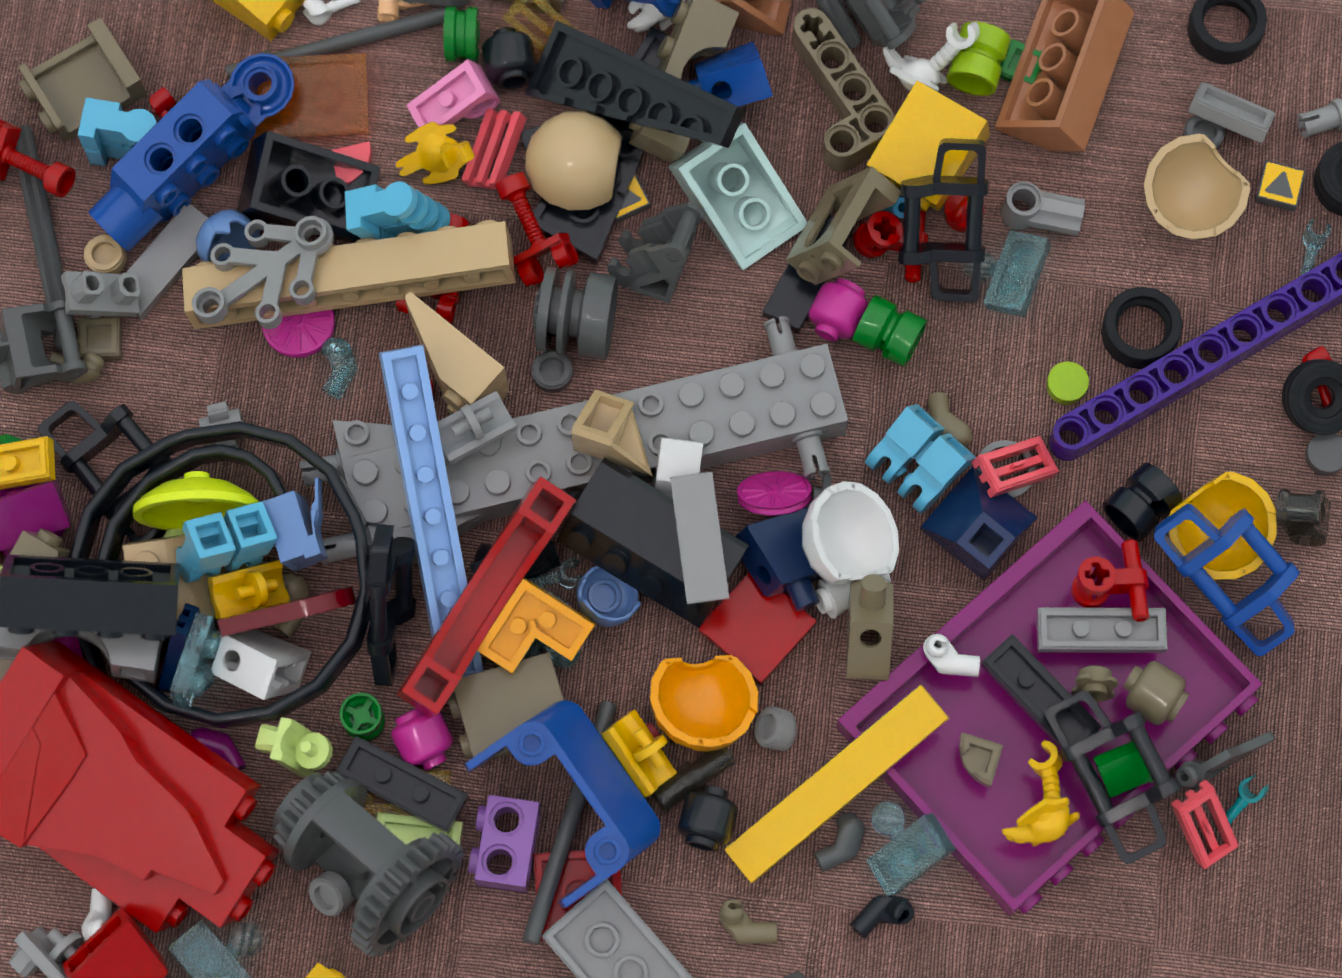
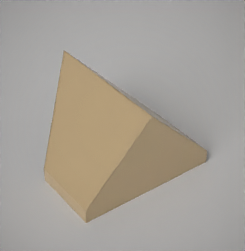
[571,389,652,476]

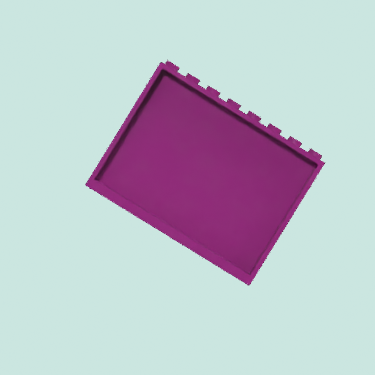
[836,500,1262,917]

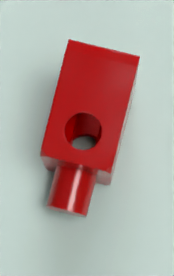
[62,906,168,978]

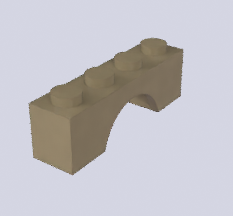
[629,0,739,164]

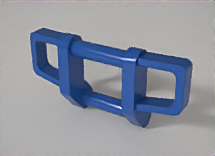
[1154,504,1300,656]

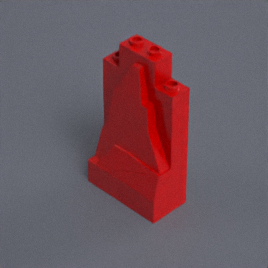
[0,640,280,933]

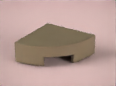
[959,732,1003,788]

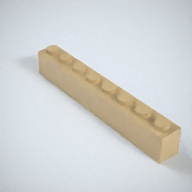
[182,220,516,329]

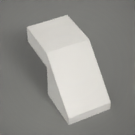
[651,437,703,499]

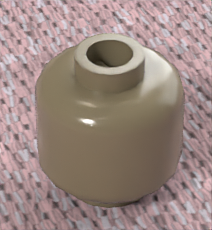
[1123,661,1190,725]

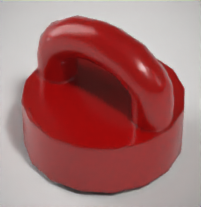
[944,195,985,232]

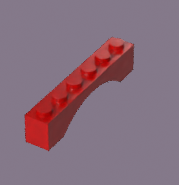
[396,476,576,718]

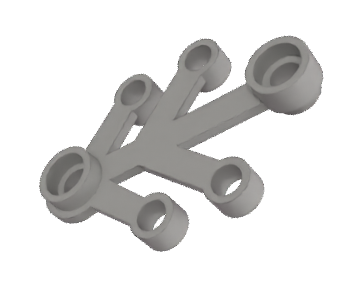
[192,216,334,329]

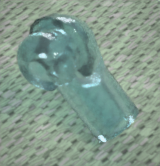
[322,338,357,400]

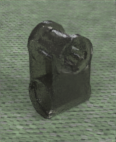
[1276,488,1331,546]

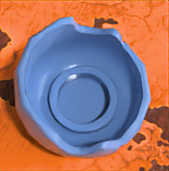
[196,209,260,262]
[576,566,641,627]

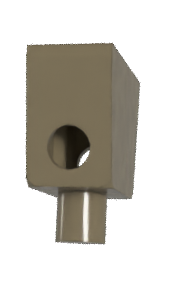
[846,574,894,680]

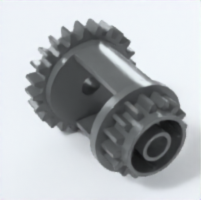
[272,771,464,958]

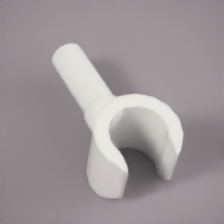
[303,0,361,26]

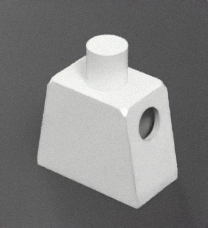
[201,629,311,700]

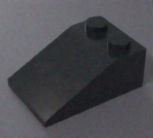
[237,130,380,243]

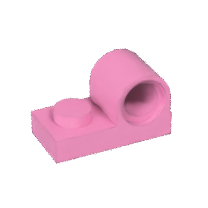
[406,59,500,127]

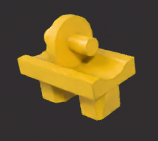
[207,560,290,619]
[601,709,677,797]

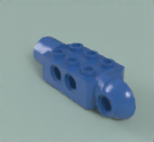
[88,53,294,252]

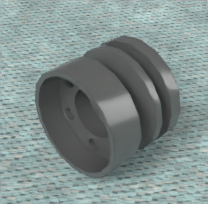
[533,266,618,360]

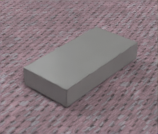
[1188,82,1276,143]

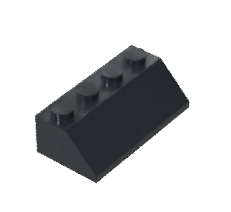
[557,458,749,628]
[0,554,180,641]

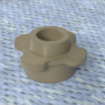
[1072,666,1118,703]

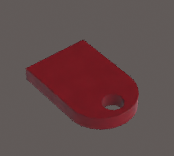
[217,586,356,637]

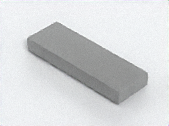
[126,204,208,321]
[670,472,730,605]
[1036,608,1167,653]

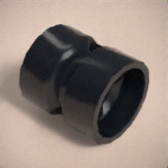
[1102,462,1182,542]

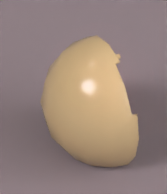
[525,111,622,210]
[1144,134,1250,240]

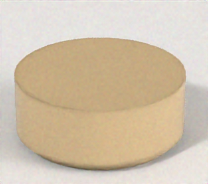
[84,235,127,274]

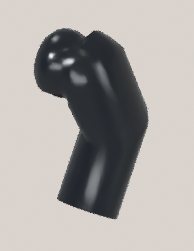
[849,896,915,939]

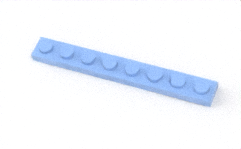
[379,345,483,677]

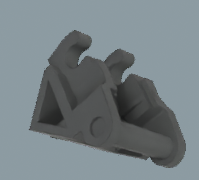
[843,0,926,50]
[607,202,703,304]
[0,299,88,394]

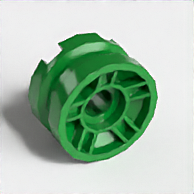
[443,6,480,63]

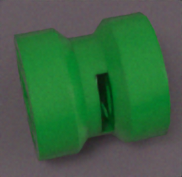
[339,692,386,742]

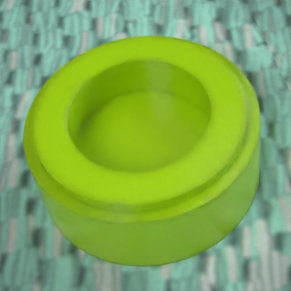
[1046,361,1089,405]

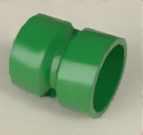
[852,295,928,367]

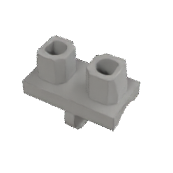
[61,271,140,319]
[438,391,517,465]
[9,926,83,978]

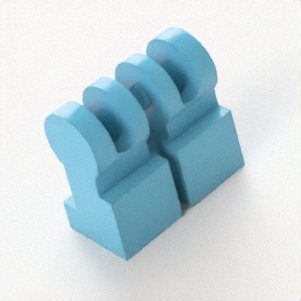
[78,97,157,166]
[345,181,450,240]
[865,404,976,514]
[176,501,278,583]

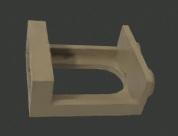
[786,166,901,285]

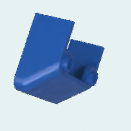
[464,700,661,908]

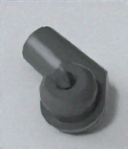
[814,812,865,872]

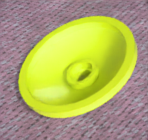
[133,471,259,530]

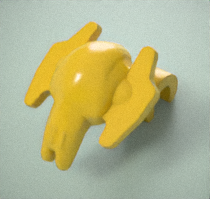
[395,121,475,185]
[1002,741,1080,846]

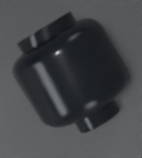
[482,27,537,90]
[678,785,738,852]

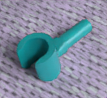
[1225,774,1269,824]

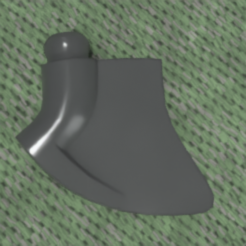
[1176,731,1276,790]

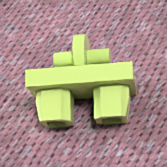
[255,717,333,778]

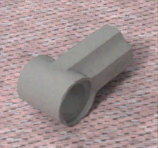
[1000,182,1085,236]

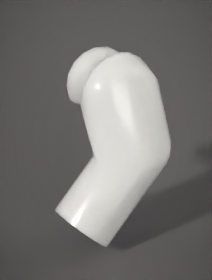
[923,634,980,677]
[81,888,113,941]

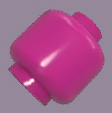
[808,278,868,342]
[391,708,454,771]

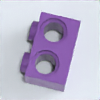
[468,795,542,893]

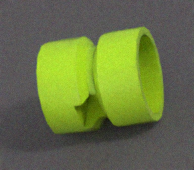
[946,21,1011,96]

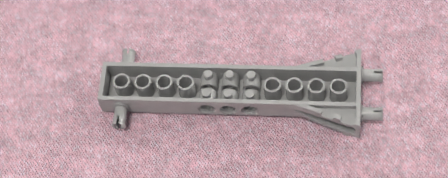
[300,316,848,566]

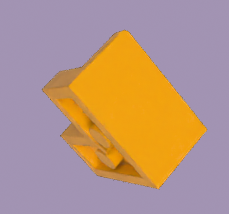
[477,578,597,674]

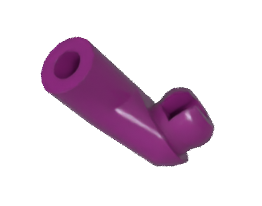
[190,727,246,771]

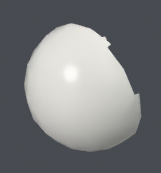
[802,481,899,584]

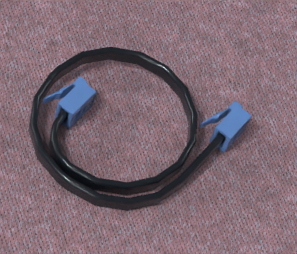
[68,421,372,728]

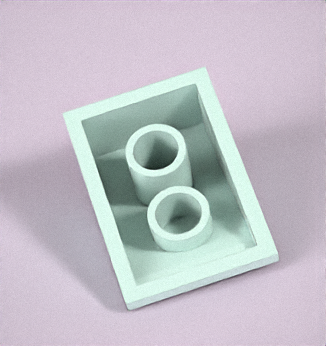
[668,122,807,270]

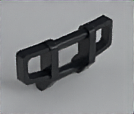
[898,138,989,302]
[38,401,173,542]
[365,524,416,686]
[1045,690,1182,864]

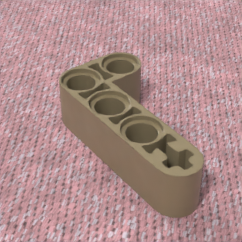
[792,8,894,172]

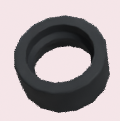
[1187,0,1267,65]
[1101,286,1183,369]

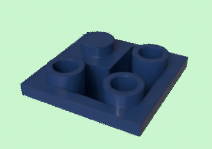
[920,466,1038,581]

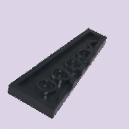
[525,20,746,148]
[533,27,667,265]

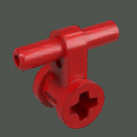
[853,210,928,283]
[1071,539,1150,622]

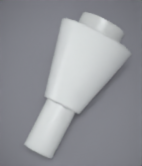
[815,574,891,619]

